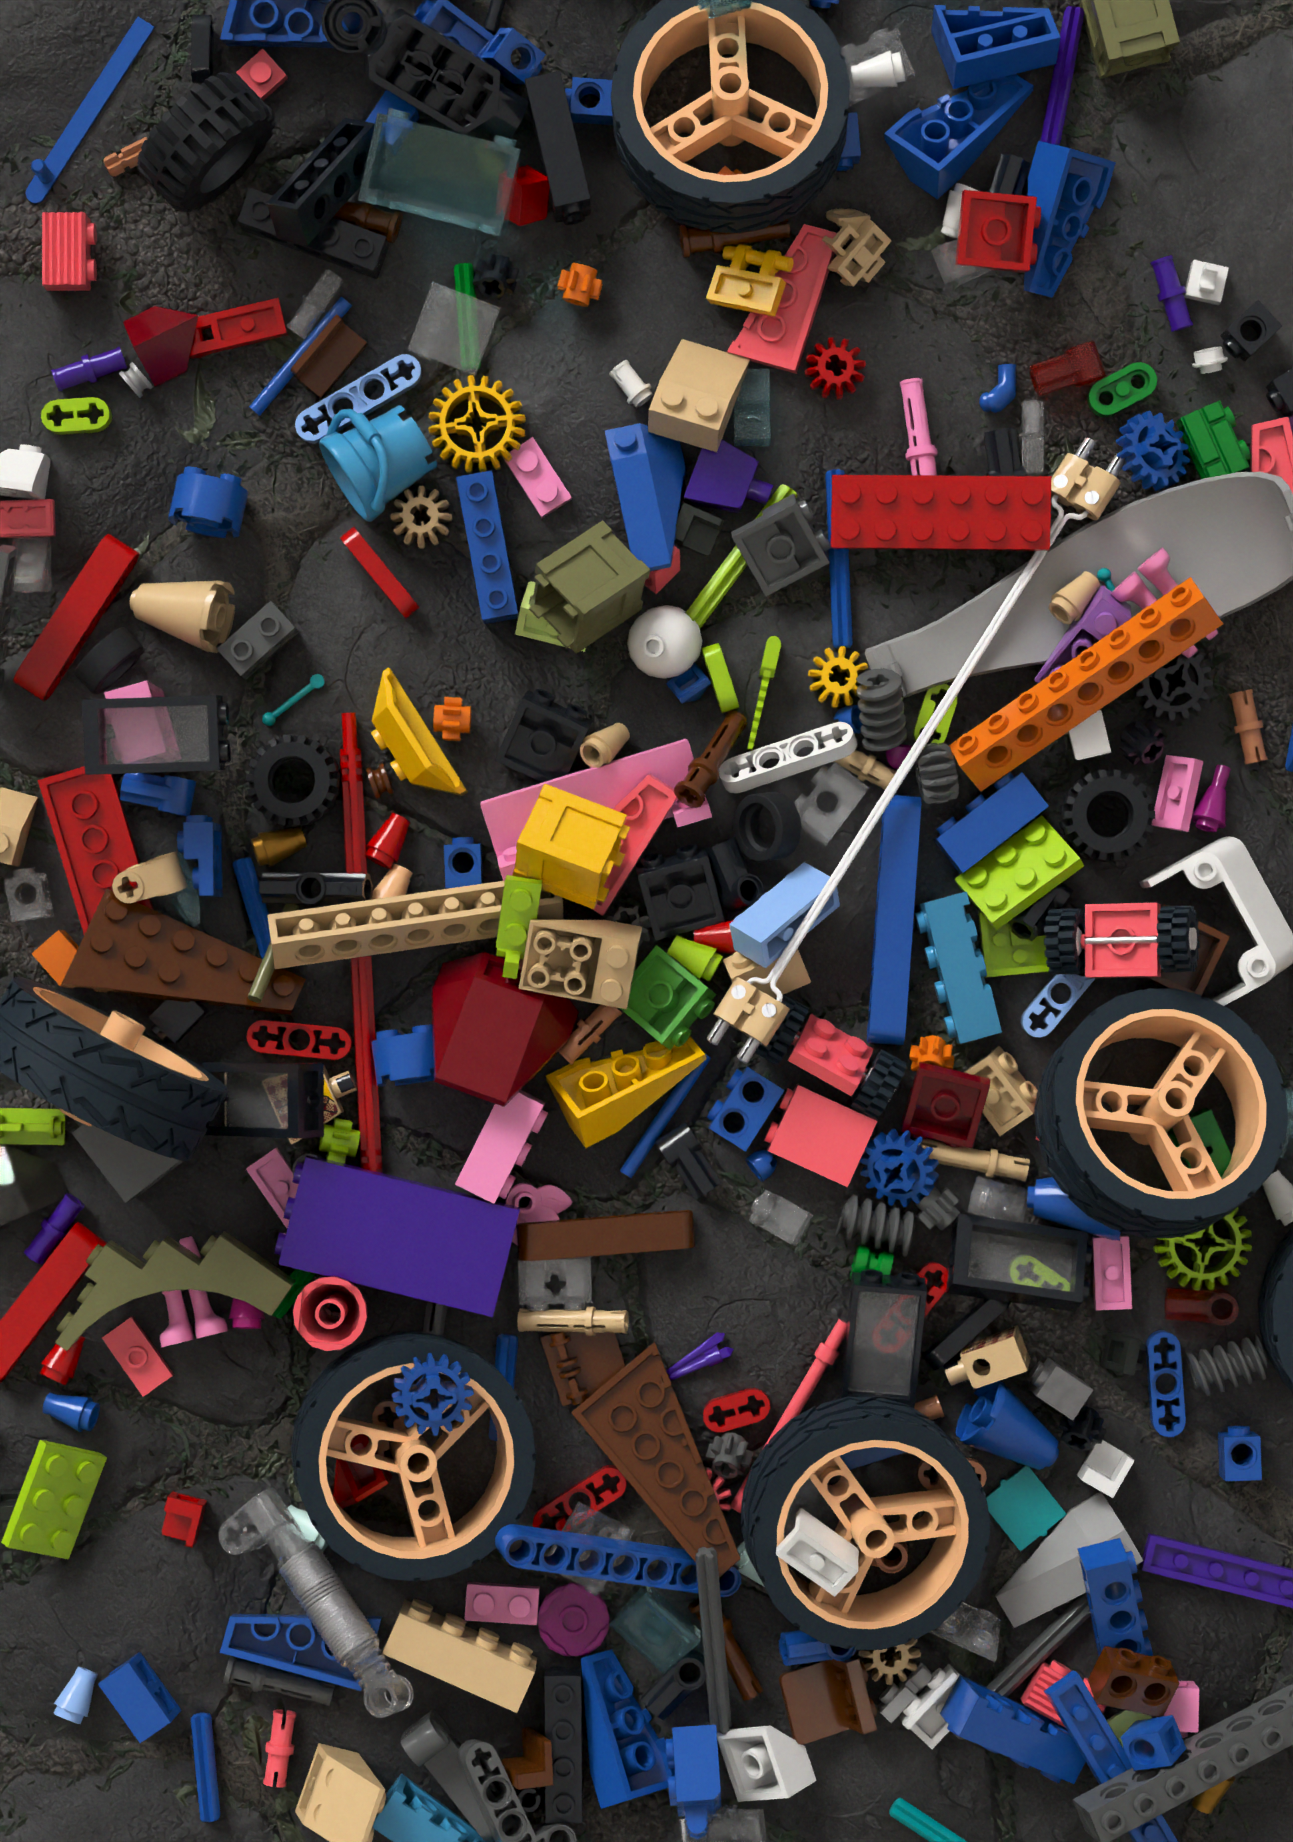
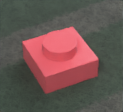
[236,48,288,101]

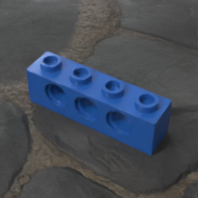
[456,470,519,624]
[1077,1538,1153,1657]

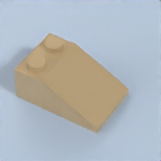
[648,339,750,452]

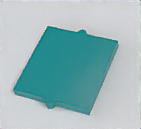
[986,1465,1067,1552]

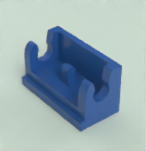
[98,1652,182,1743]

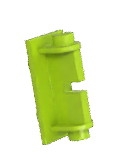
[0,1108,66,1145]

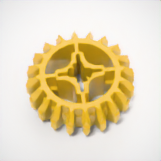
[428,375,526,473]

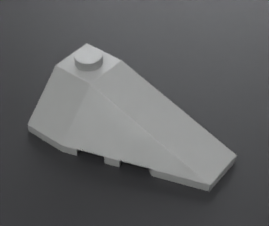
[995,1491,1144,1628]

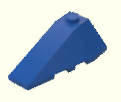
[605,423,686,571]
[581,1649,675,1809]

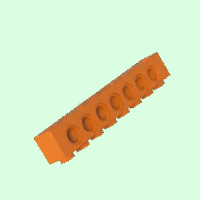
[949,577,1223,792]

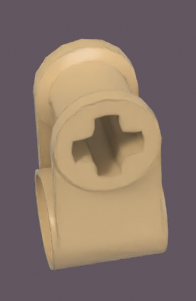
[112,852,188,903]

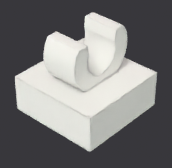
[1184,260,1229,305]

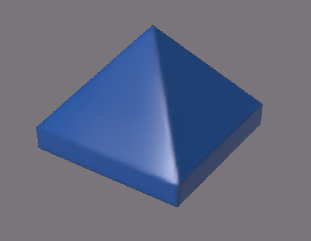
[666,663,711,704]

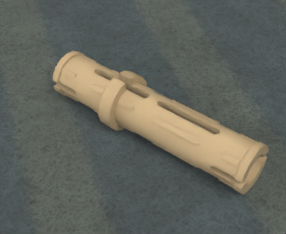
[921,1138,1030,1182]
[517,1307,629,1336]

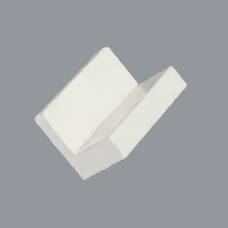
[776,1508,859,1597]

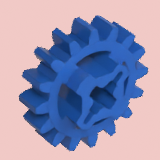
[1116,411,1190,491]
[859,1128,939,1207]
[392,1353,474,1436]

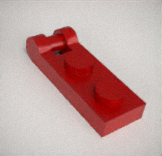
[190,298,288,358]

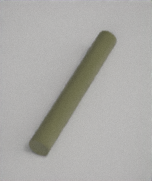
[248,904,299,1003]

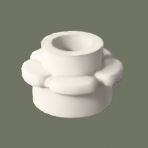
[1192,346,1228,374]

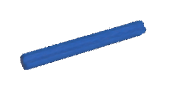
[825,469,853,649]

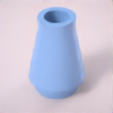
[54,1666,98,1724]

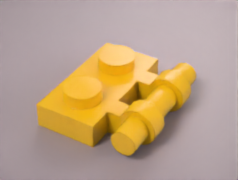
[706,244,794,317]

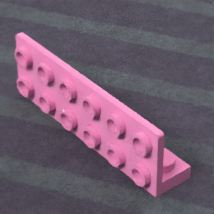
[480,739,712,881]

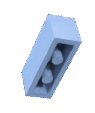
[729,862,840,968]

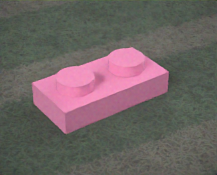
[503,437,572,518]
[1151,755,1203,832]
[246,1148,299,1228]
[1091,1235,1132,1311]
[465,1582,540,1625]

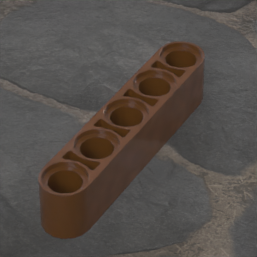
[516,1210,695,1261]

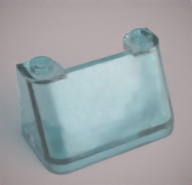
[358,108,522,237]

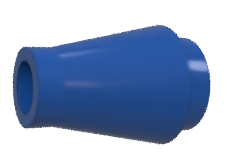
[42,1393,100,1432]

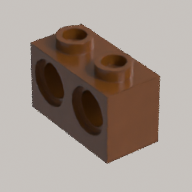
[1088,1646,1180,1717]

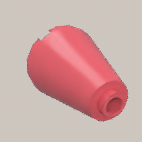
[293,1276,368,1351]

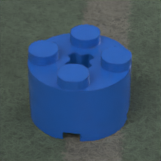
[168,466,248,538]
[371,1024,434,1086]

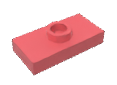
[0,499,56,538]
[102,1316,174,1397]

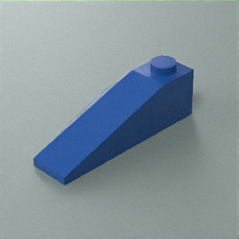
[884,74,1034,200]
[1024,141,1116,298]

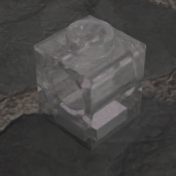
[4,867,54,923]

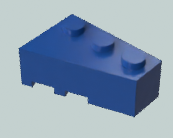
[931,5,1061,89]

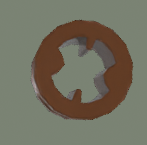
[366,763,394,799]

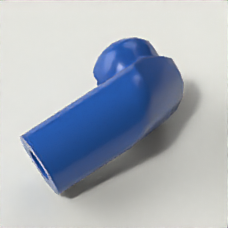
[979,364,1016,413]

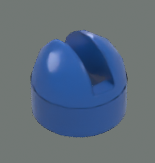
[834,705,863,734]
[745,1150,777,1182]

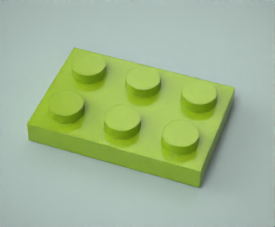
[955,815,1084,931]
[1,1440,107,1559]

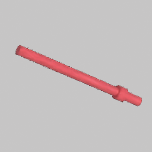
[731,1319,847,1513]

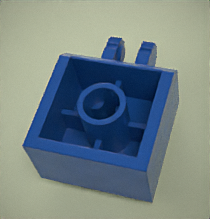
[666,1725,721,1840]

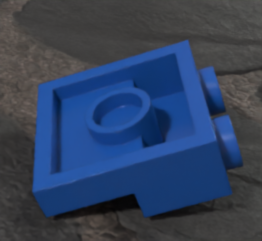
[414,0,494,57]
[177,815,223,897]

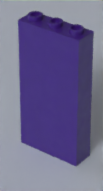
[274,1155,520,1317]

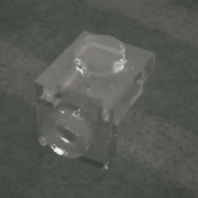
[749,1190,813,1246]

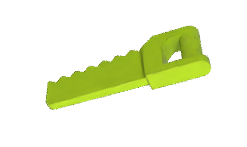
[747,636,781,750]

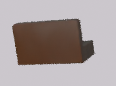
[290,314,368,400]
[500,1727,553,1790]

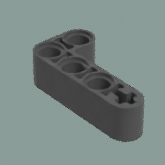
[400,1710,516,1842]
[457,1739,577,1842]

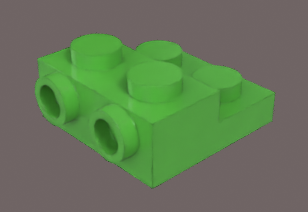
[620,945,716,1050]

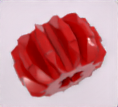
[804,337,866,400]

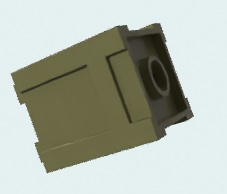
[1079,0,1180,79]
[529,520,650,654]

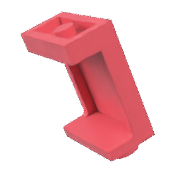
[764,1084,877,1187]

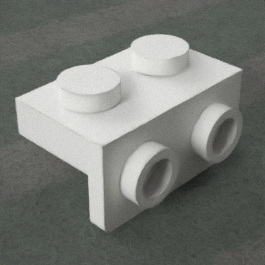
[899,1664,962,1749]

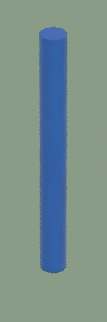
[249,297,352,416]
[620,1054,711,1178]

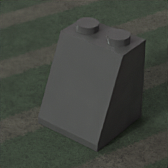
[72,1121,184,1203]

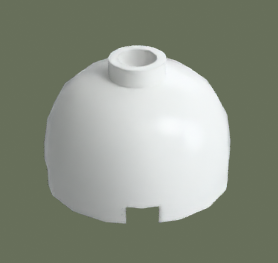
[627,605,702,679]

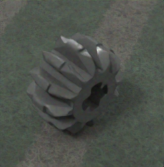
[914,743,959,804]

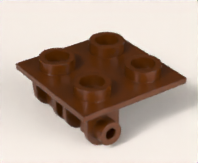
[540,1332,625,1406]

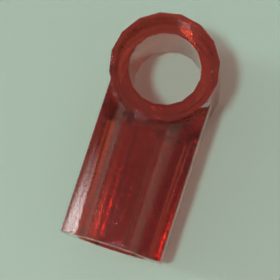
[1028,341,1106,397]
[1164,1287,1239,1326]

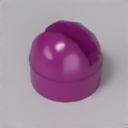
[886,744,913,770]

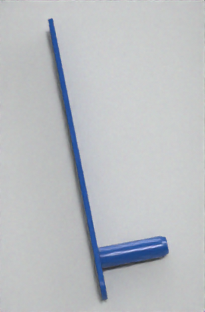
[25,17,155,204]

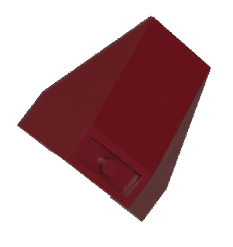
[431,952,579,1107]

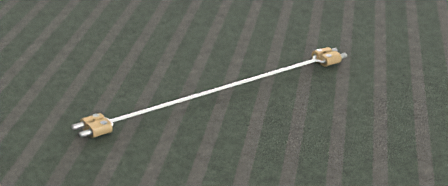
[707,437,1126,1064]

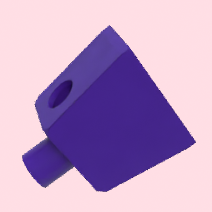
[683,440,773,513]

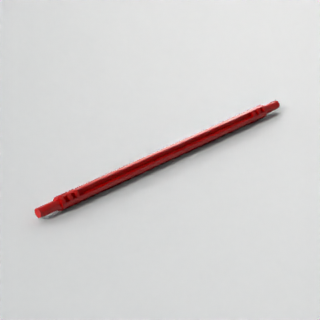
[340,713,383,1173]

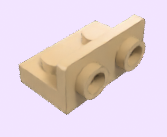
[964,1046,1038,1136]

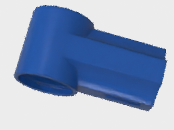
[120,773,197,816]
[778,1630,856,1666]

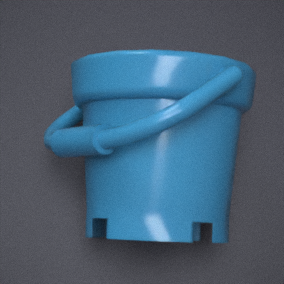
[319,405,437,522]

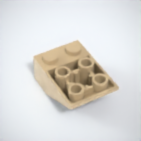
[519,919,642,1009]
[295,1743,386,1842]

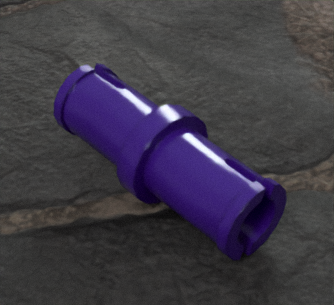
[1150,255,1193,332]
[51,346,127,392]
[24,1193,85,1265]

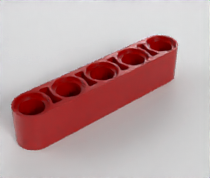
[13,534,140,702]
[0,1221,107,1383]

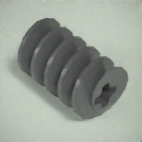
[856,668,907,751]
[835,1194,915,1257]
[1186,1335,1267,1396]

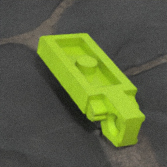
[496,875,543,979]

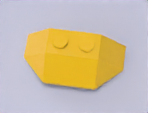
[371,668,468,796]

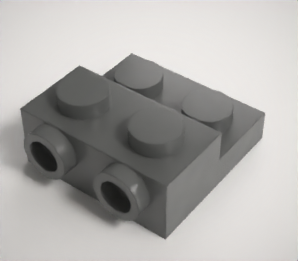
[731,494,831,596]

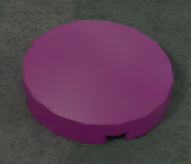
[537,1583,610,1657]

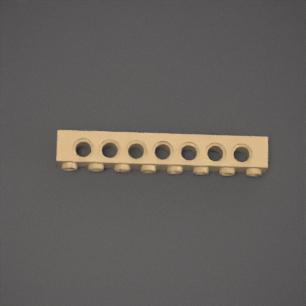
[267,881,563,969]

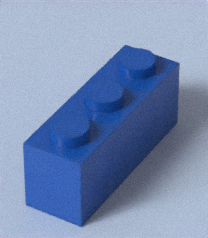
[933,772,1049,874]

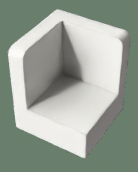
[1065,710,1111,760]
[1077,1440,1134,1498]

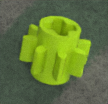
[319,1118,360,1164]

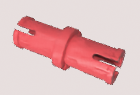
[263,1709,297,1788]

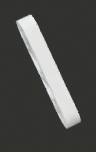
[719,722,857,793]

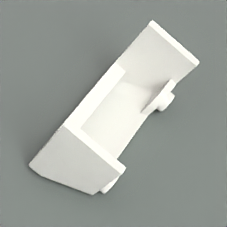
[1139,836,1293,1006]

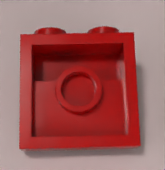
[955,190,1041,273]

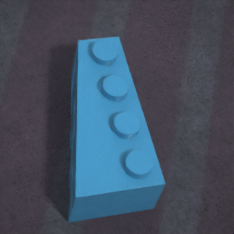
[915,891,1002,1044]
[373,1773,485,1842]

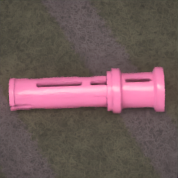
[900,378,938,475]

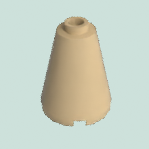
[130,581,235,653]

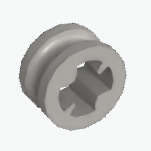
[119,362,153,398]

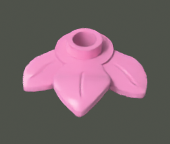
[505,1183,572,1246]

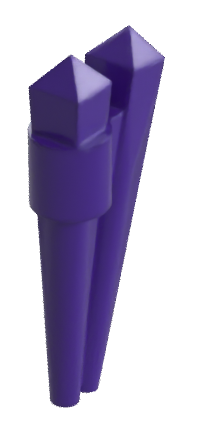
[666,1332,734,1381]

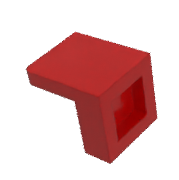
[497,165,550,226]
[162,1491,207,1548]

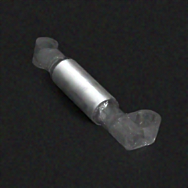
[219,1487,413,1718]

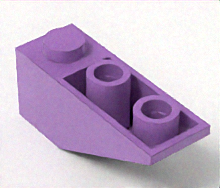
[1034,585,1131,683]

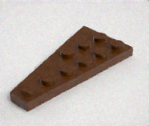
[60,889,306,1015]
[571,1342,741,1578]

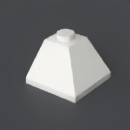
[0,445,51,500]
[717,1725,817,1802]

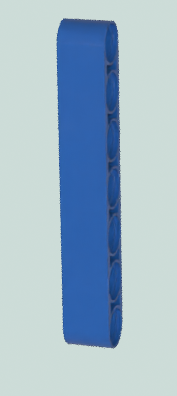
[867,795,921,1046]
[495,1524,741,1597]

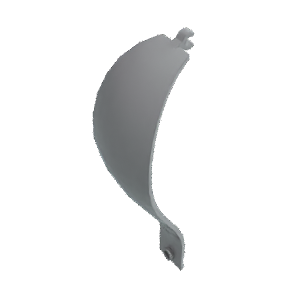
[865,472,1293,698]

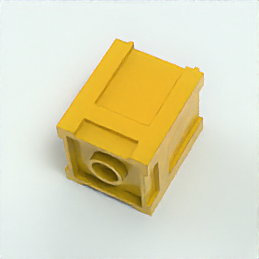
[513,784,630,909]

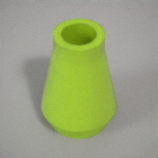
[667,935,723,982]

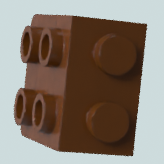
[779,1657,877,1745]

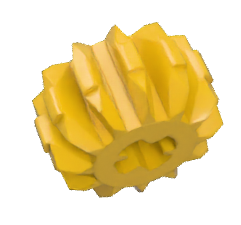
[808,646,868,708]

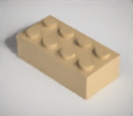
[382,1599,537,1713]

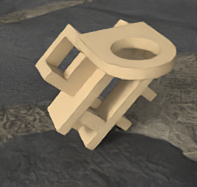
[822,209,891,287]

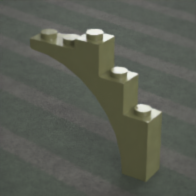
[55,1231,296,1351]

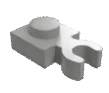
[878,1662,933,1723]

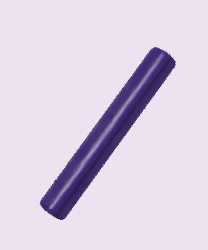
[1040,6,1085,145]

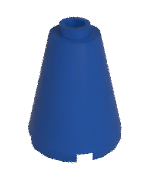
[1027,1168,1125,1241]
[955,1381,1059,1470]

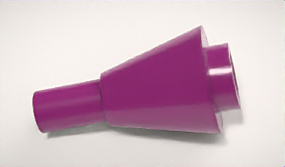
[1191,765,1231,833]

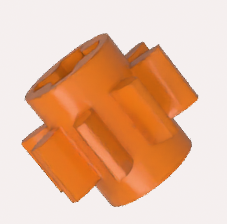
[557,263,603,307]
[433,697,472,741]
[909,1035,954,1071]

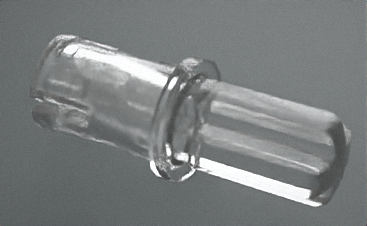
[286,269,343,340]
[1018,400,1047,474]

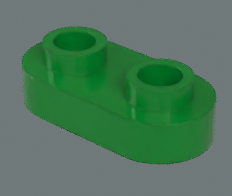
[1087,362,1157,417]

